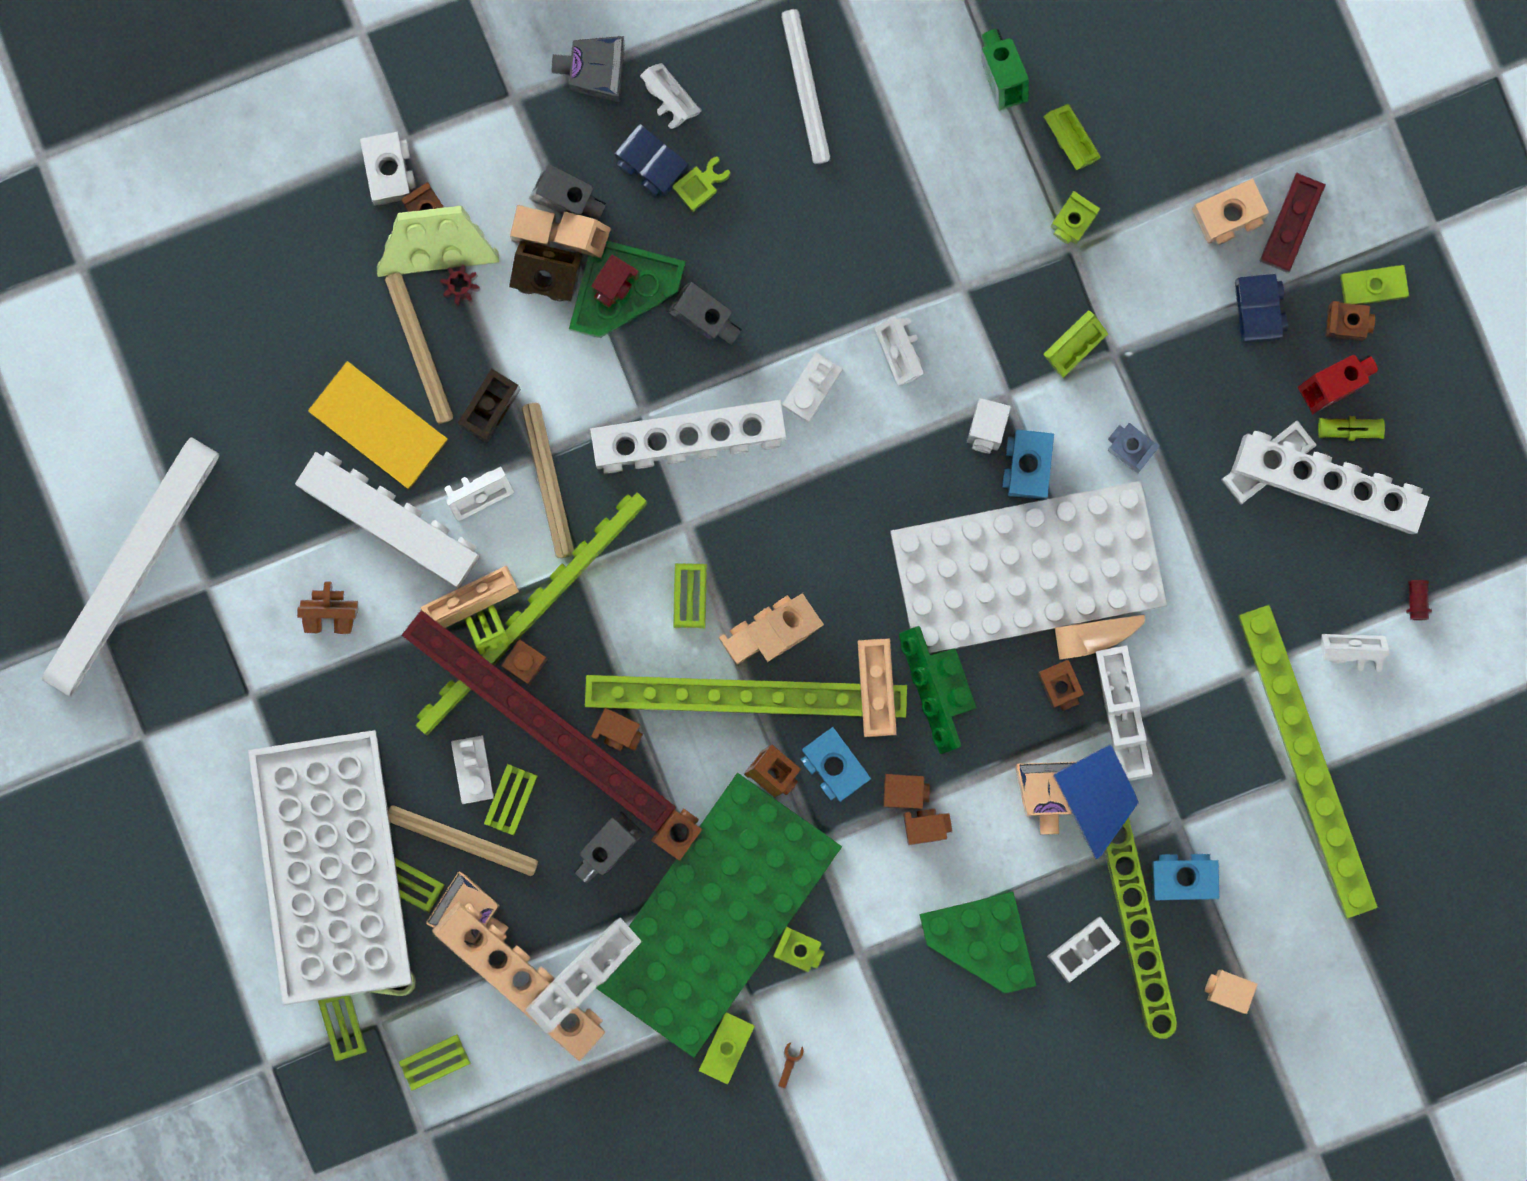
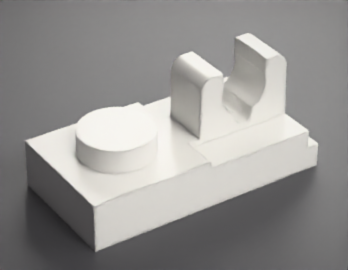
[640,63,701,129]
[875,316,924,386]
[782,352,843,423]
[445,467,514,522]
[1321,634,1389,672]
[451,735,494,804]

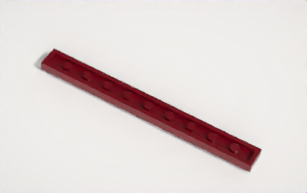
[401,610,676,832]

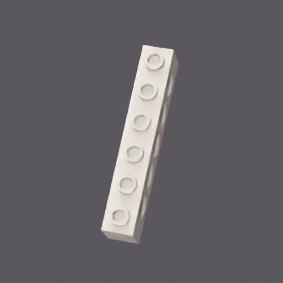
[590,400,786,474]
[1231,431,1429,534]

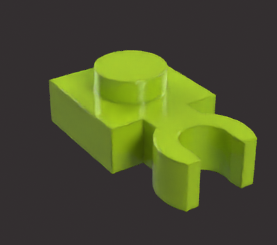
[672,157,730,213]

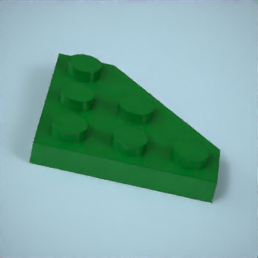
[569,241,686,338]
[919,892,1036,993]

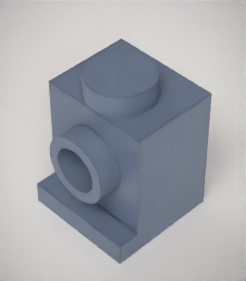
[1108,423,1160,474]

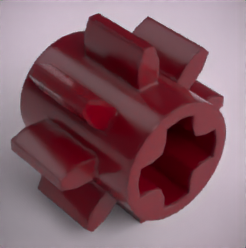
[440,264,480,306]

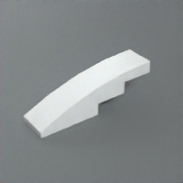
[1095,645,1153,781]
[525,918,642,1034]

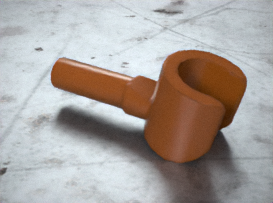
[778,1042,804,1088]

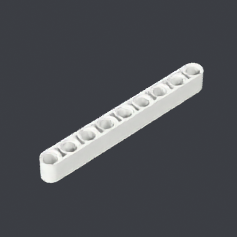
[42,437,219,697]

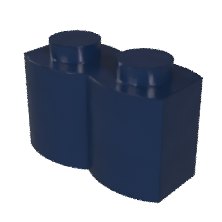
[615,124,689,197]
[1235,274,1288,343]

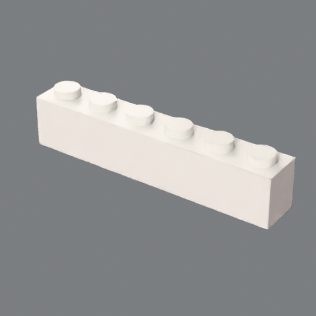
[295,452,480,589]

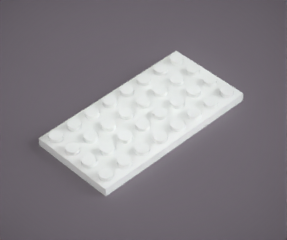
[890,481,1167,654]
[248,730,413,1005]

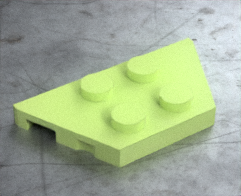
[377,206,499,277]

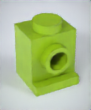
[1050,191,1100,245]
[773,927,825,972]

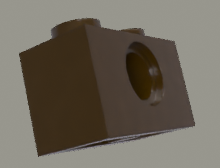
[509,240,583,302]
[458,368,521,444]

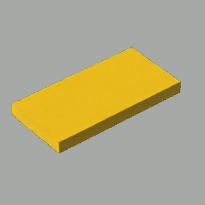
[308,361,448,490]

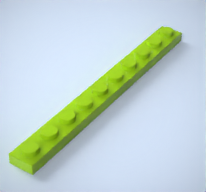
[415,492,647,735]
[1238,605,1378,918]
[585,675,907,718]

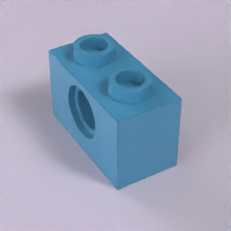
[1003,429,1054,500]
[800,727,871,803]
[1151,854,1220,900]

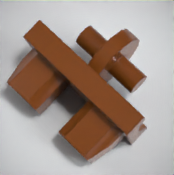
[297,581,358,634]

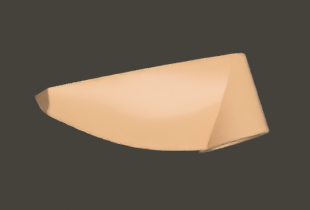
[1055,615,1145,660]

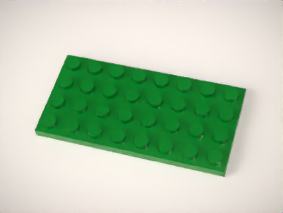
[596,772,842,1058]

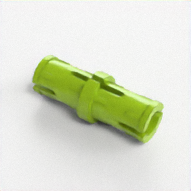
[1318,416,1385,441]

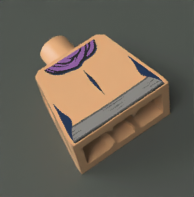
[1016,762,1076,835]
[426,871,509,944]

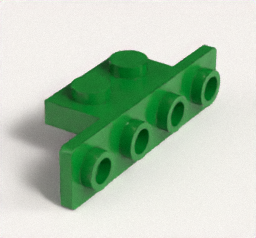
[899,626,976,754]

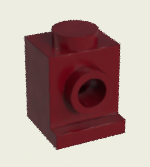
[591,254,640,308]

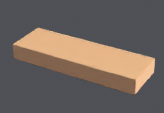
[420,566,519,628]
[857,638,897,737]

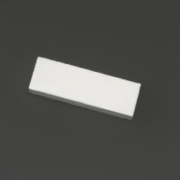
[1221,421,1317,504]

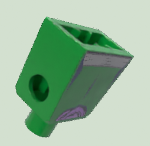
[981,29,1029,111]

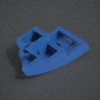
[1053,744,1139,859]

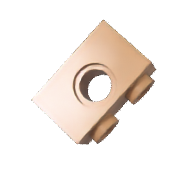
[1192,178,1269,245]
[746,593,824,662]

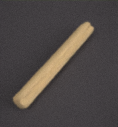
[385,273,453,424]
[522,403,574,558]
[388,805,538,876]

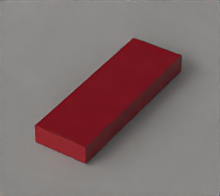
[1260,172,1326,273]

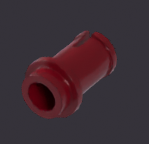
[1406,580,1432,621]

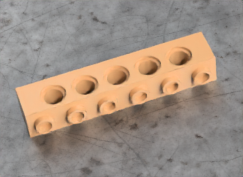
[432,902,605,1061]

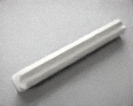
[782,9,830,164]

